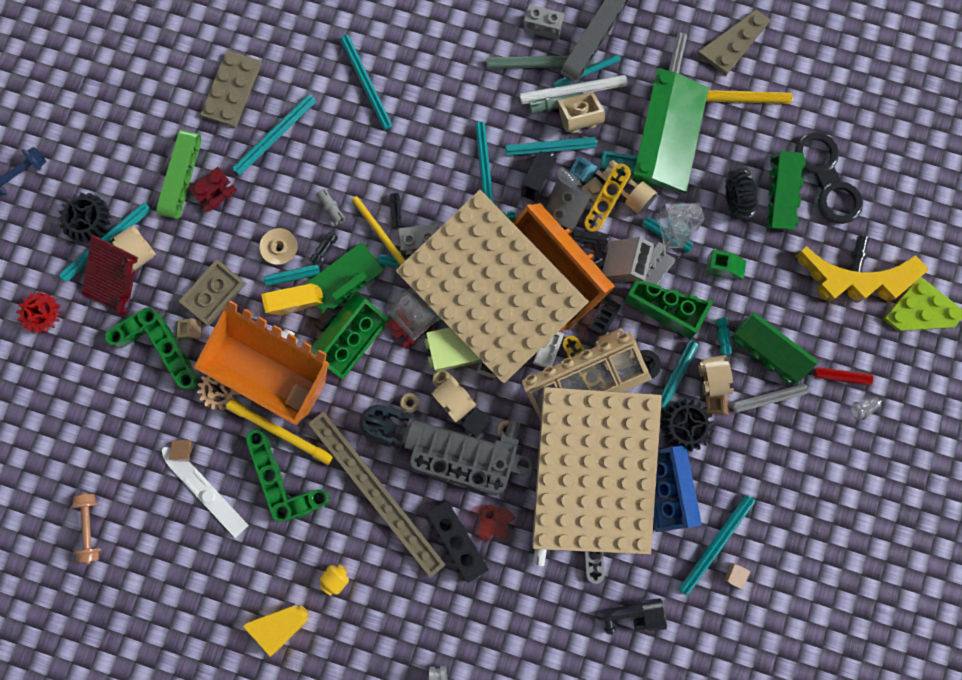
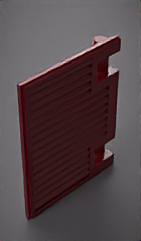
[82,235,138,315]

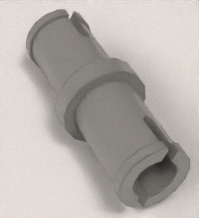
[316,189,346,225]

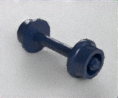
[0,147,47,195]

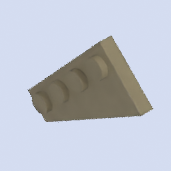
[697,10,771,76]

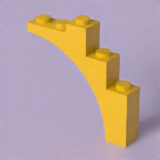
[795,246,929,303]

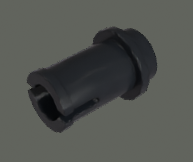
[315,307,337,332]

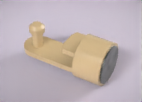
[596,160,657,215]

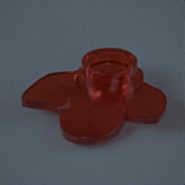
[478,505,515,542]

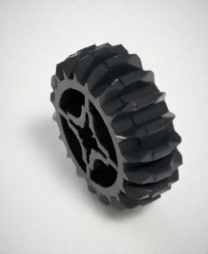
[725,168,758,220]
[57,192,112,243]
[661,399,715,452]

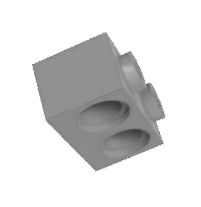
[524,4,565,40]

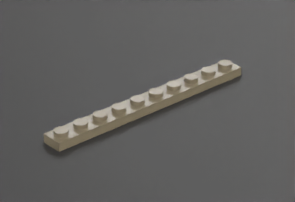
[308,411,446,578]

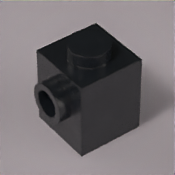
[461,407,492,438]

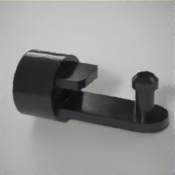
[597,598,668,635]

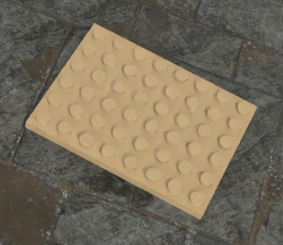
[396,190,589,383]
[532,387,662,554]

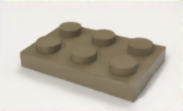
[179,259,246,326]

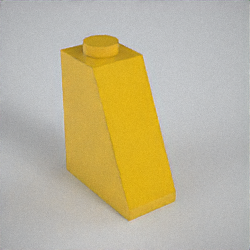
[261,284,323,316]
[243,604,310,657]

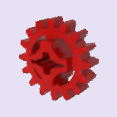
[16,292,62,334]

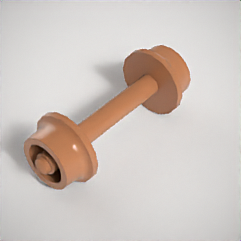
[70,492,102,565]

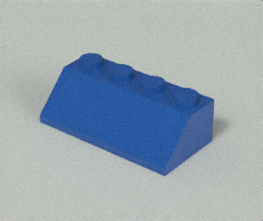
[653,446,702,532]

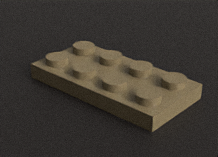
[200,50,262,128]

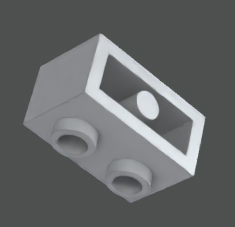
[399,225,438,257]

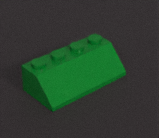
[311,293,390,380]
[730,312,819,385]

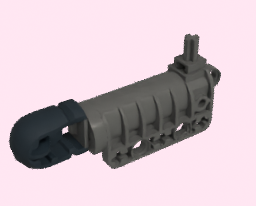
[359,404,532,495]

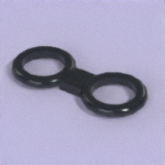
[794,132,863,224]

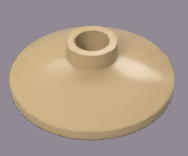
[260,228,297,265]

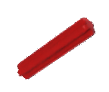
[814,367,874,385]

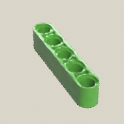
[157,130,201,219]

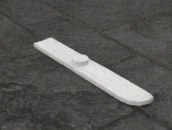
[162,447,249,538]

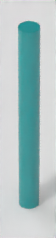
[552,54,621,87]

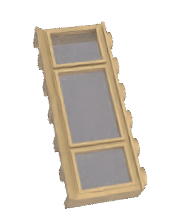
[522,332,652,421]

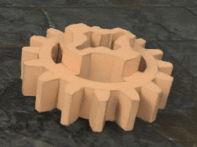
[197,376,241,410]

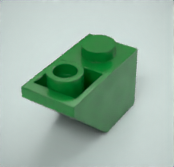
[705,249,746,280]

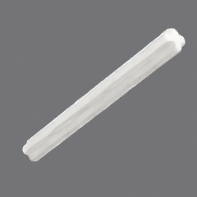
[520,75,627,104]

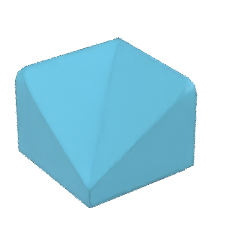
[569,156,598,183]

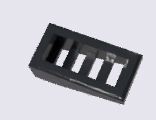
[587,297,621,336]

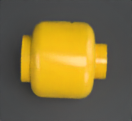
[319,564,349,596]

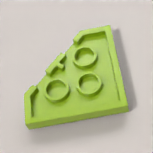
[883,277,962,332]

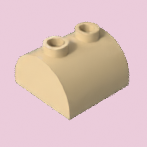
[558,92,605,133]

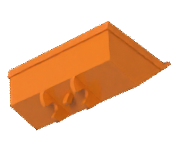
[513,203,615,332]
[194,301,329,425]

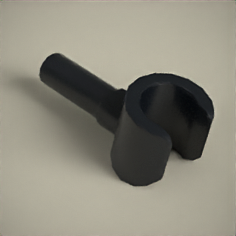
[593,244,604,270]

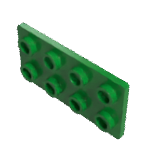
[304,242,384,314]

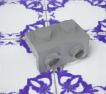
[645,242,675,285]

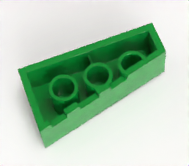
[767,151,806,231]
[624,281,714,339]

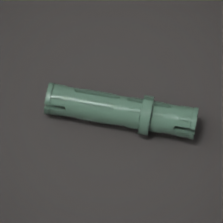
[529,92,584,114]

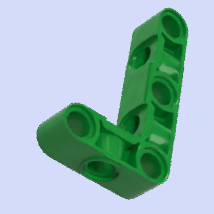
[105,308,200,391]
[246,430,330,522]

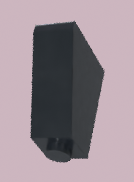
[521,151,557,203]

